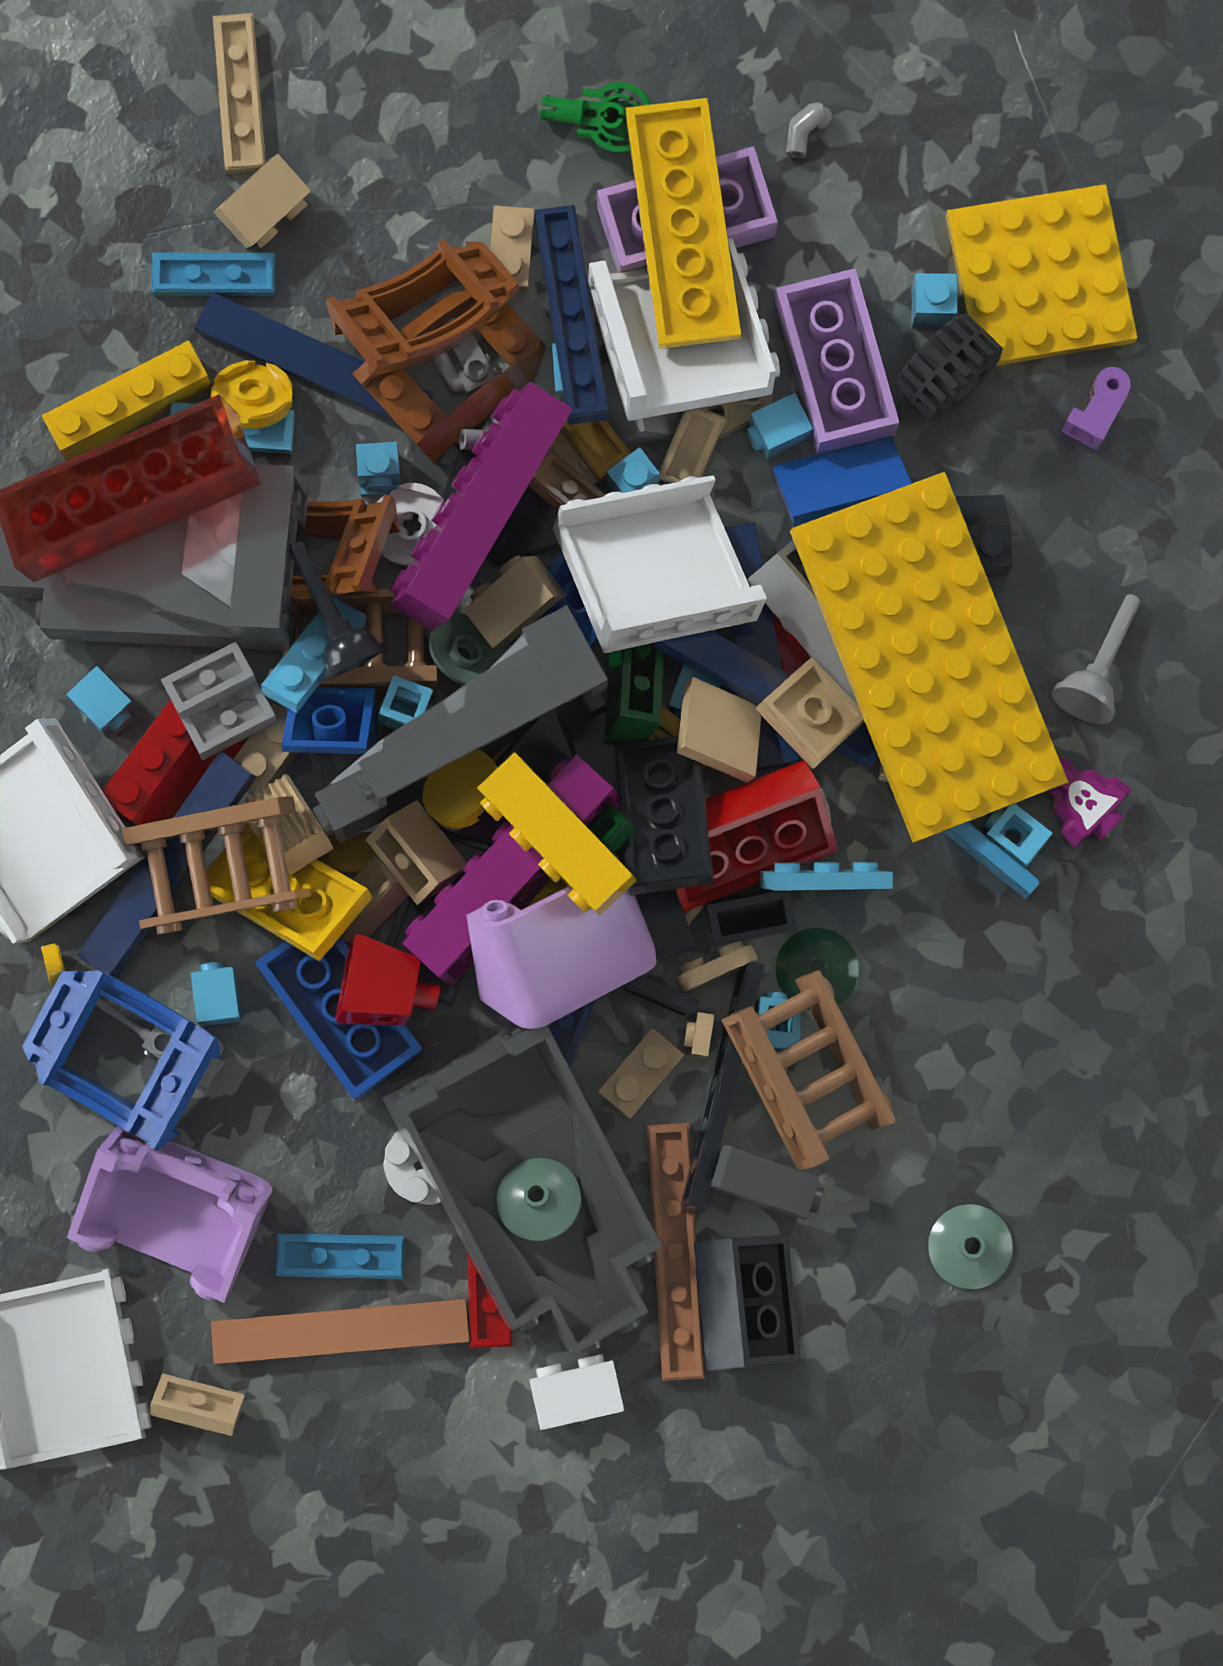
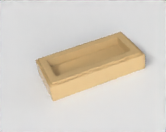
[659,407,727,484]

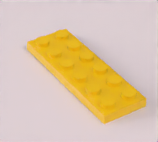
[626,98,741,349]

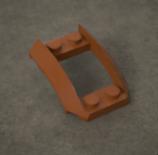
[326,240,518,378]
[352,290,546,464]
[291,495,400,598]

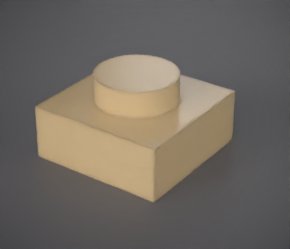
[684,1012,714,1060]

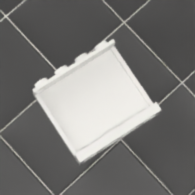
[588,238,780,421]
[553,475,767,653]
[0,718,144,944]
[0,1269,151,1471]

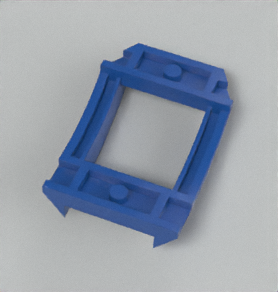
[22,969,221,1150]

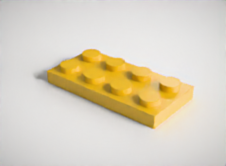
[207,823,373,961]

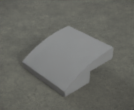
[161,642,278,760]

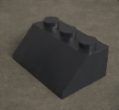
[955,495,1013,577]
[694,1235,801,1371]

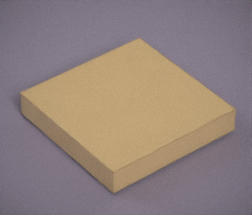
[755,657,865,769]
[677,676,762,783]

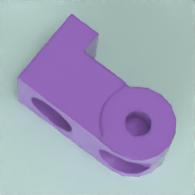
[1061,367,1131,451]

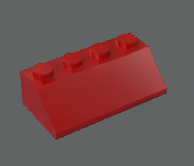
[102,699,250,826]
[675,760,839,912]

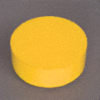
[41,943,65,987]

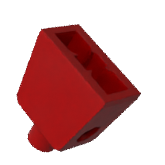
[335,934,440,1026]

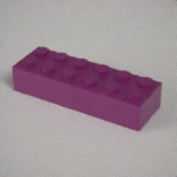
[389,382,572,632]
[402,755,620,987]

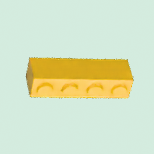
[41,340,212,463]
[477,752,637,916]

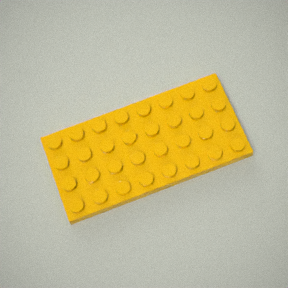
[790,472,1068,843]

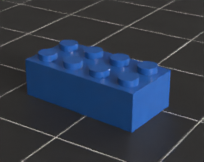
[254,936,424,1104]

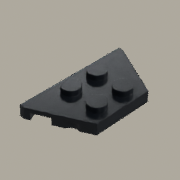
[442,427,559,567]
[440,709,573,843]

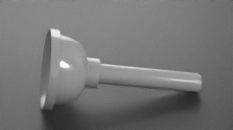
[1052,594,1140,725]

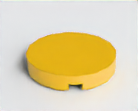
[211,361,293,429]
[422,750,498,829]

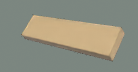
[213,13,266,175]

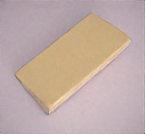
[341,854,409,943]

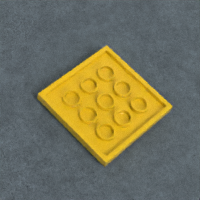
[946,184,1137,366]

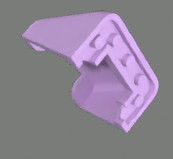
[466,853,657,1029]
[67,1126,272,1303]

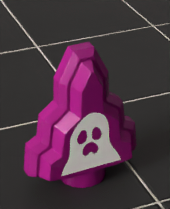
[1047,757,1132,849]

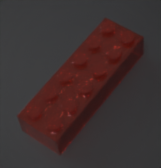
[0,394,261,582]

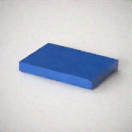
[773,436,912,527]

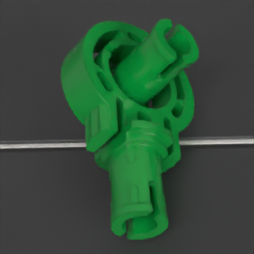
[540,82,654,153]

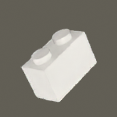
[529,1354,624,1430]

